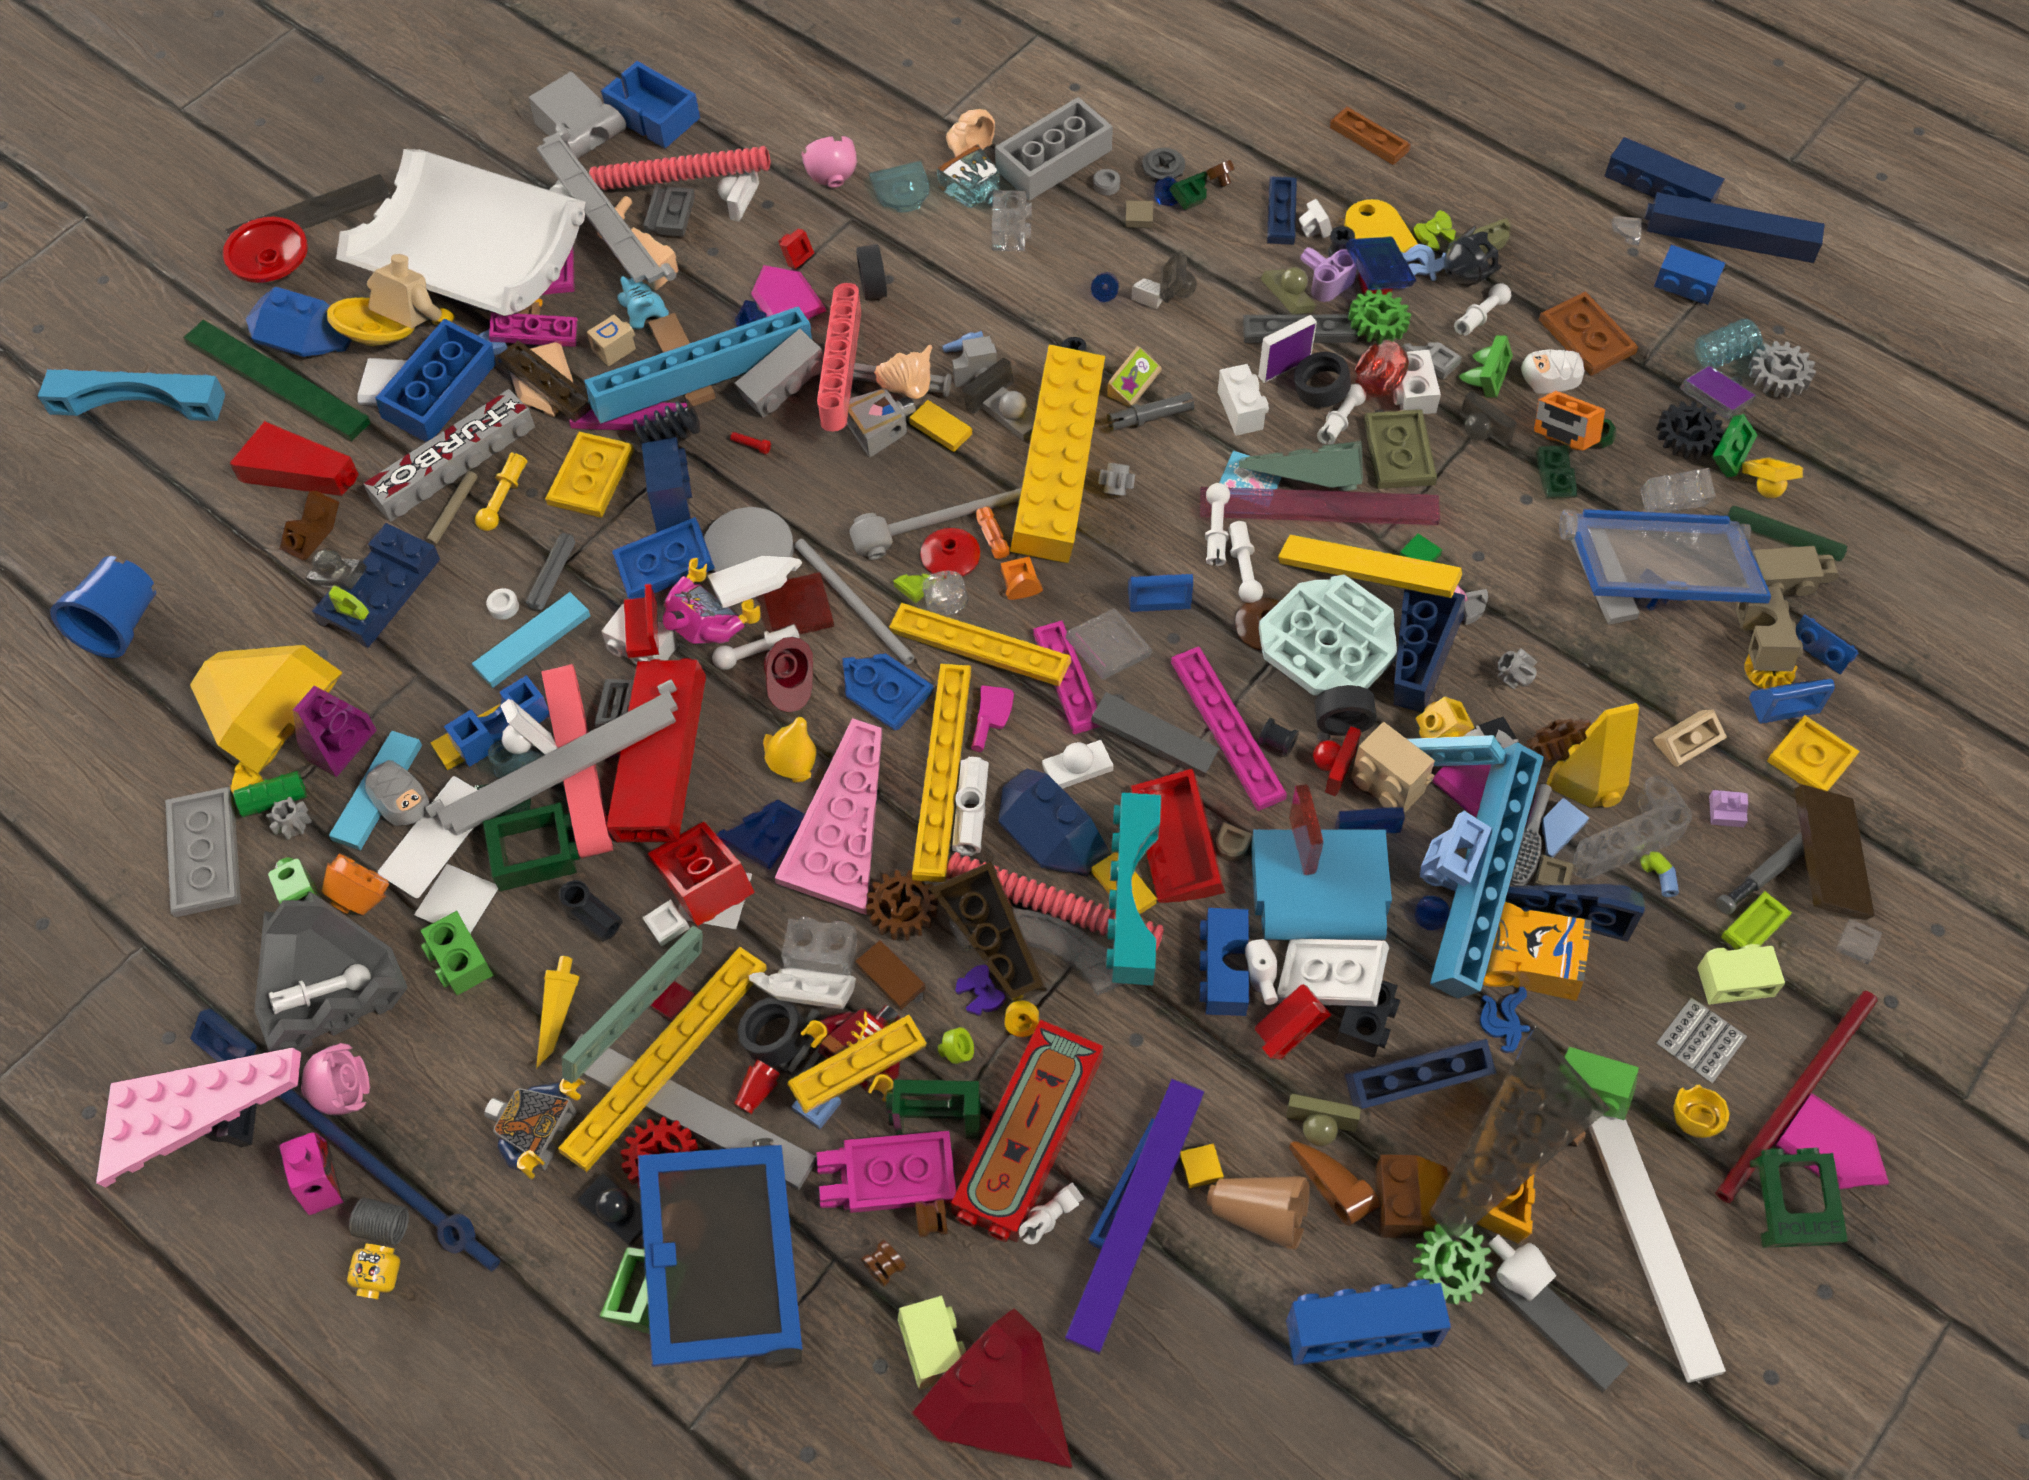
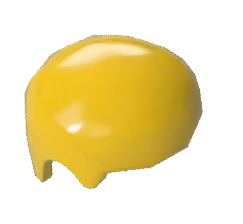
[1673,1085,1730,1138]

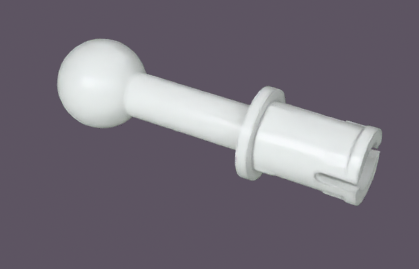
[1454,283,1511,336]
[1317,384,1366,445]
[1205,483,1230,566]
[1228,521,1263,603]
[712,624,800,670]
[268,964,371,1014]

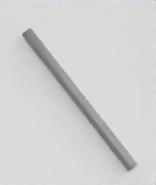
[888,488,1021,536]
[795,539,915,665]

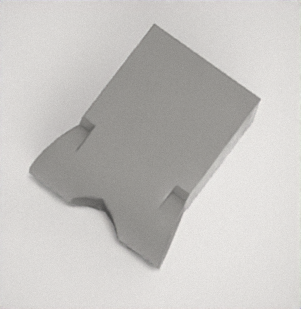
[529,71,626,159]

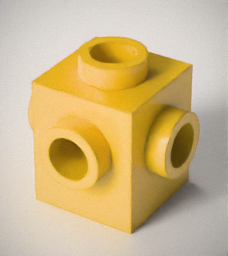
[1415,697,1475,738]

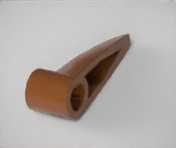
[1289,1141,1380,1226]

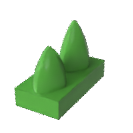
[1459,335,1513,398]

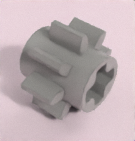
[1098,463,1135,495]
[1497,648,1537,689]
[267,797,312,840]

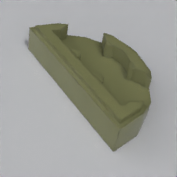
[1459,218,1511,254]

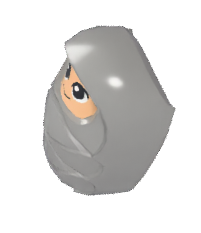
[365,760,429,826]

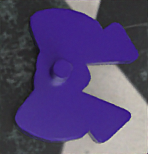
[955,964,1006,1016]

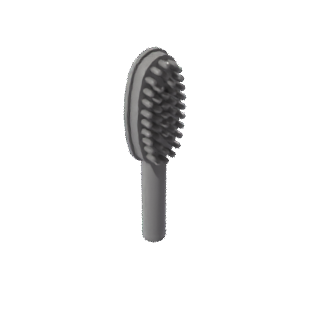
[1510,784,1552,886]

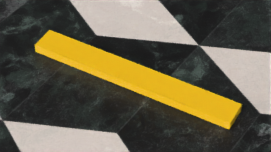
[912,664,971,882]
[558,947,767,1172]

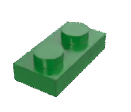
[1712,414,1757,478]

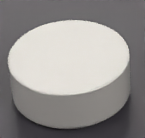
[486,588,519,620]

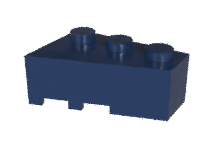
[642,437,693,532]

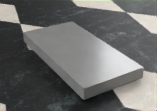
[165,787,241,917]

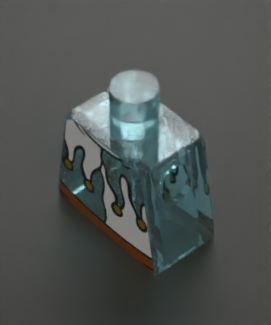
[937,144,1001,208]

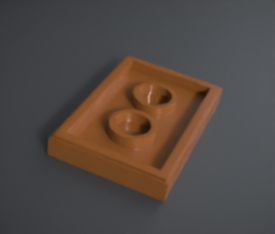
[1539,291,1638,376]

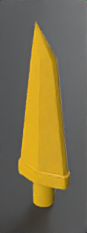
[536,956,579,1069]

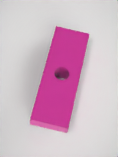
[489,312,577,347]

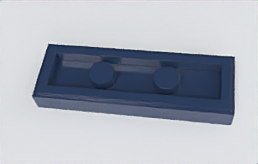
[1267,176,1297,245]

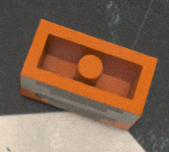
[1534,391,1605,451]

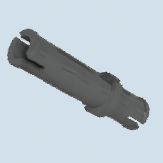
[1107,392,1194,432]

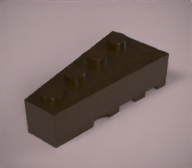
[929,862,1047,1002]

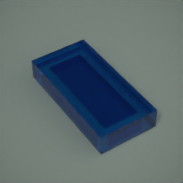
[1335,807,1405,834]

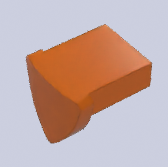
[1001,556,1043,600]

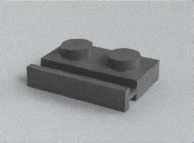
[644,185,695,237]

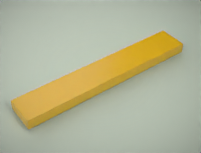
[1278,535,1462,598]
[889,603,1071,686]

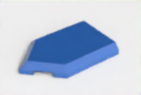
[842,653,934,731]

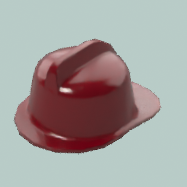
[764,636,813,712]

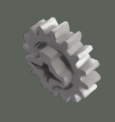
[1748,341,1816,398]

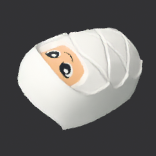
[1521,349,1585,394]

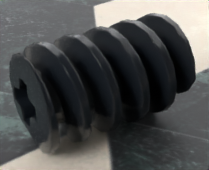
[633,399,700,444]

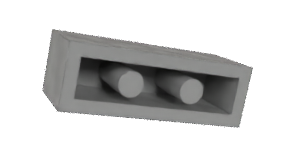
[735,329,824,418]

